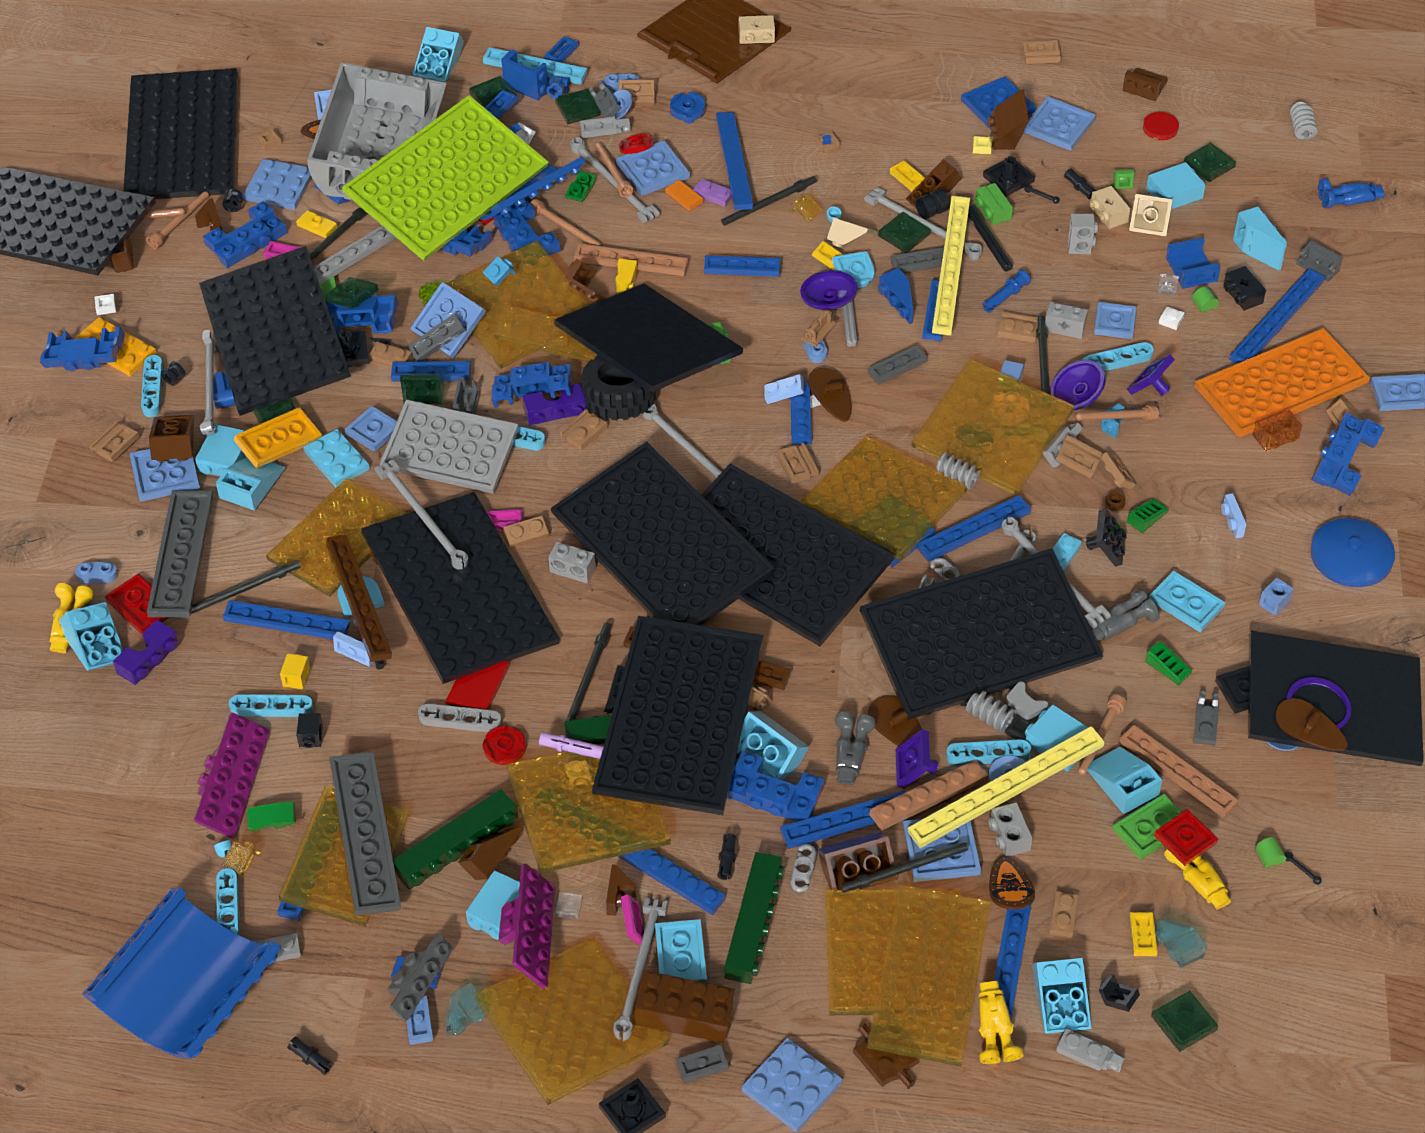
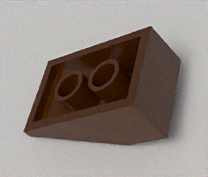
[988,90,1029,150]
[149,415,194,462]

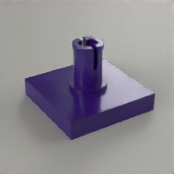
[1127,354,1175,396]
[895,729,938,788]

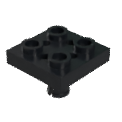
[983,156,1035,197]
[337,329,370,367]
[1086,509,1127,567]
[599,1078,666,1133]

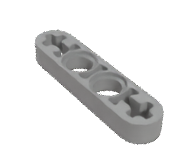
[418,704,501,732]

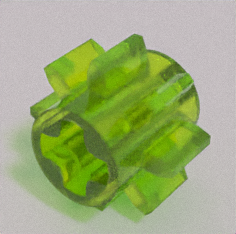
[419,283,439,305]

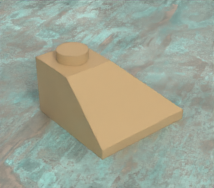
[1129,194,1173,237]
[827,218,877,248]

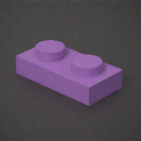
[693,179,732,207]

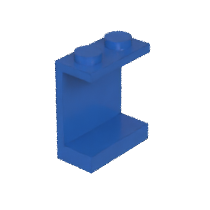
[501,49,548,101]
[1166,238,1220,289]

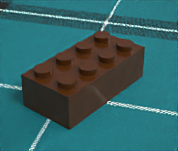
[632,970,735,1043]

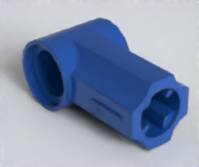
[547,76,569,99]
[214,372,235,409]

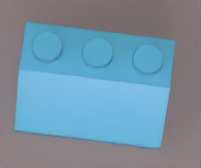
[737,711,809,781]

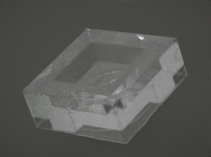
[1157,273,1179,295]
[555,892,583,919]

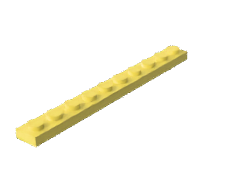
[932,196,970,335]
[908,726,1104,848]

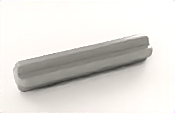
[842,302,857,347]

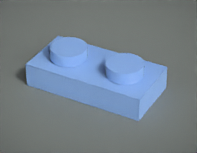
[314,90,331,120]
[764,374,804,404]
[1221,493,1246,538]
[333,632,373,667]

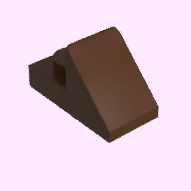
[195,198,222,231]
[606,864,637,916]

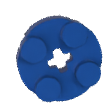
[670,92,705,124]

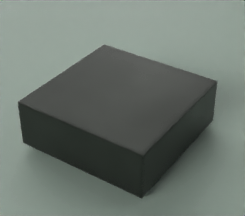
[1005,715,1031,741]

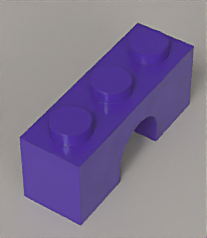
[522,384,586,425]
[113,620,179,685]

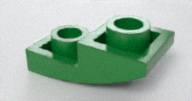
[565,171,597,202]
[247,802,296,832]

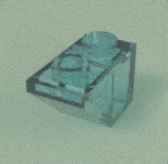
[1155,919,1207,968]
[444,983,488,1038]

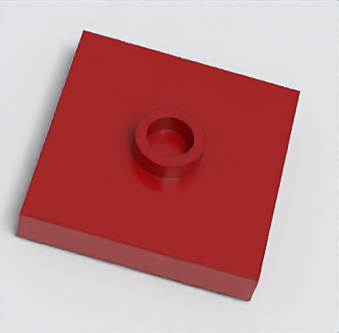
[1153,809,1219,866]

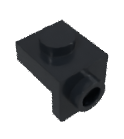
[1099,974,1140,1012]

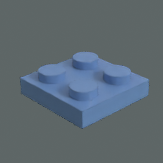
[1094,302,1136,339]
[345,406,397,452]

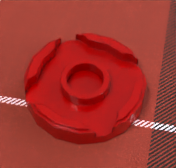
[1143,112,1179,141]
[618,134,655,154]
[482,725,526,765]

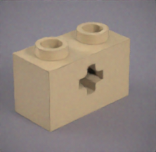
[738,15,775,44]
[1090,186,1130,229]

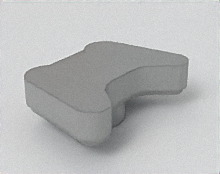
[1006,682,1048,720]

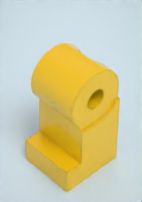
[616,258,638,294]

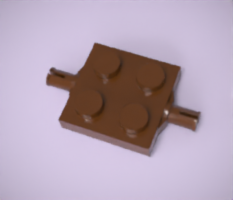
[853,1023,920,1089]

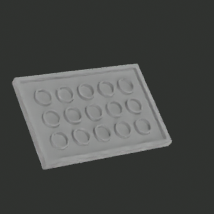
[379,400,519,494]

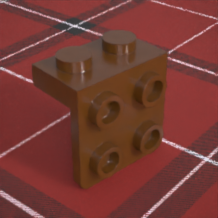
[1123,68,1168,101]
[565,258,606,302]

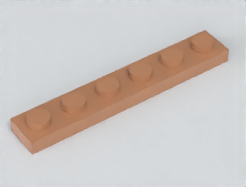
[574,243,688,276]
[1119,725,1239,818]
[869,760,989,830]

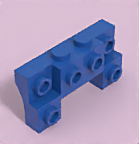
[493,198,560,269]
[203,201,288,269]
[441,225,492,257]
[325,294,399,335]
[40,326,125,371]
[492,362,573,408]
[1312,412,1384,496]
[728,751,824,822]

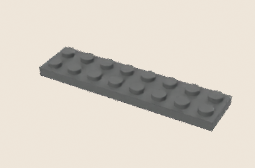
[147,491,213,618]
[329,752,401,916]

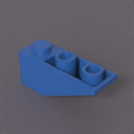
[878,268,913,324]

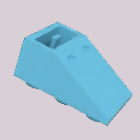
[413,27,464,82]
[1233,207,1287,271]
[216,457,285,511]
[59,602,124,671]
[1087,747,1162,814]
[1032,958,1092,1034]

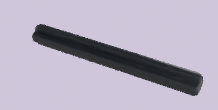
[968,205,1013,272]

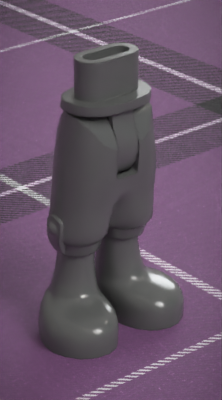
[1090,589,1160,642]
[835,712,876,785]

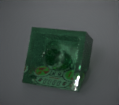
[400,373,444,404]

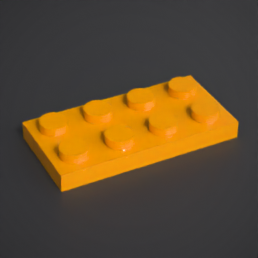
[73,317,157,377]
[234,407,322,469]

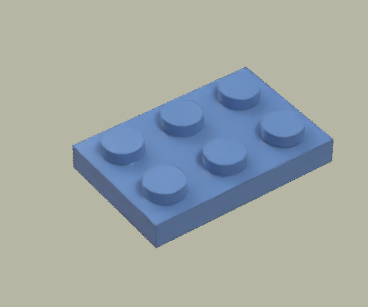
[1370,374,1425,411]

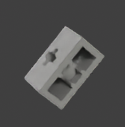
[1045,302,1088,339]

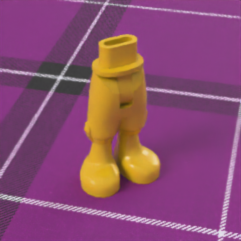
[49,583,94,653]
[1164,849,1231,910]
[978,981,1024,1064]

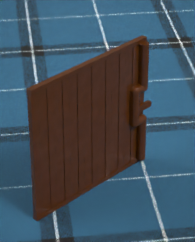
[637,0,791,84]

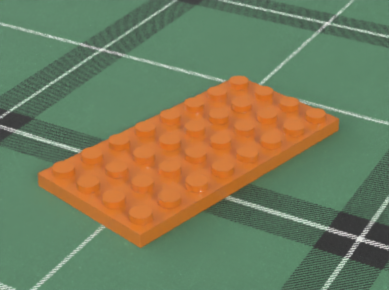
[1194,328,1370,438]

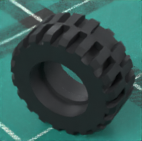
[581,355,657,421]

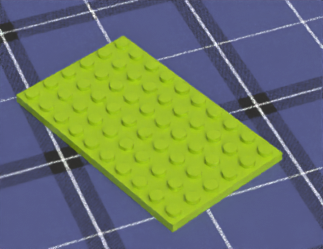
[342,95,549,261]

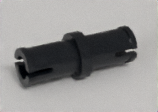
[1064,168,1097,200]
[717,834,737,880]
[287,1036,333,1075]

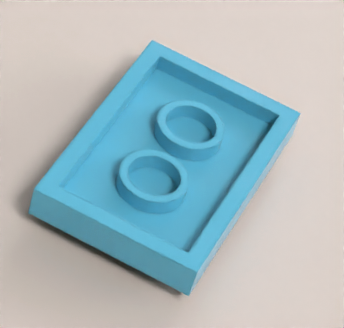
[303,429,370,488]
[1149,570,1225,633]
[655,919,707,983]

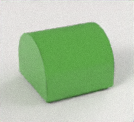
[1113,169,1134,190]
[1192,287,1219,312]
[1255,837,1286,868]

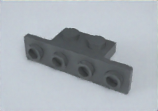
[388,934,453,1021]

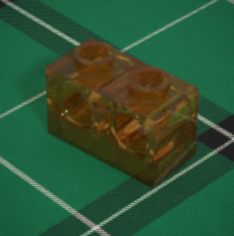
[1253,410,1302,451]

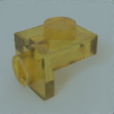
[790,194,823,223]
[222,840,261,876]

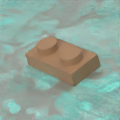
[369,342,412,366]
[1101,452,1136,490]
[503,516,549,548]
[1049,891,1079,938]

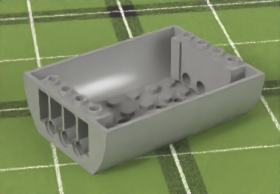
[307,62,447,200]

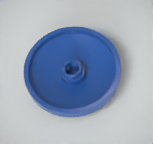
[1310,518,1395,587]

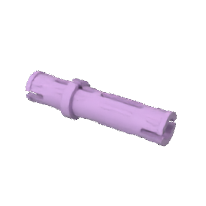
[539,732,603,759]

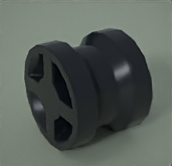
[222,189,244,212]
[161,361,186,386]

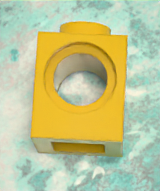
[280,654,310,689]

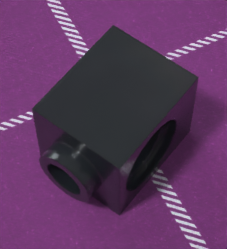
[296,713,323,748]

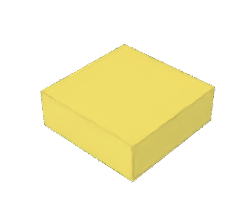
[973,136,992,154]

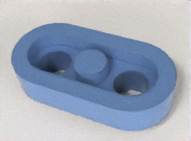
[604,73,639,91]
[802,340,827,363]
[75,562,118,583]

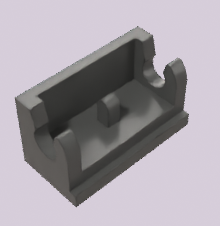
[1297,240,1343,282]
[453,378,480,415]

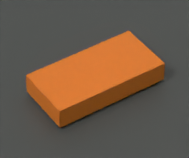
[665,180,703,211]

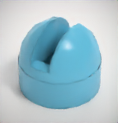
[826,206,842,223]
[214,840,233,858]

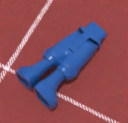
[1318,178,1385,208]

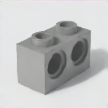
[1067,214,1098,254]
[548,542,596,584]
[988,802,1033,856]

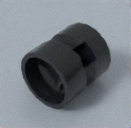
[915,188,950,220]

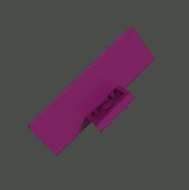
[194,712,270,839]
[498,863,555,989]

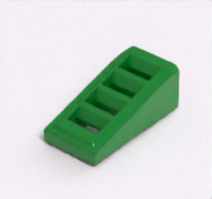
[1127,498,1169,534]
[1145,641,1192,686]

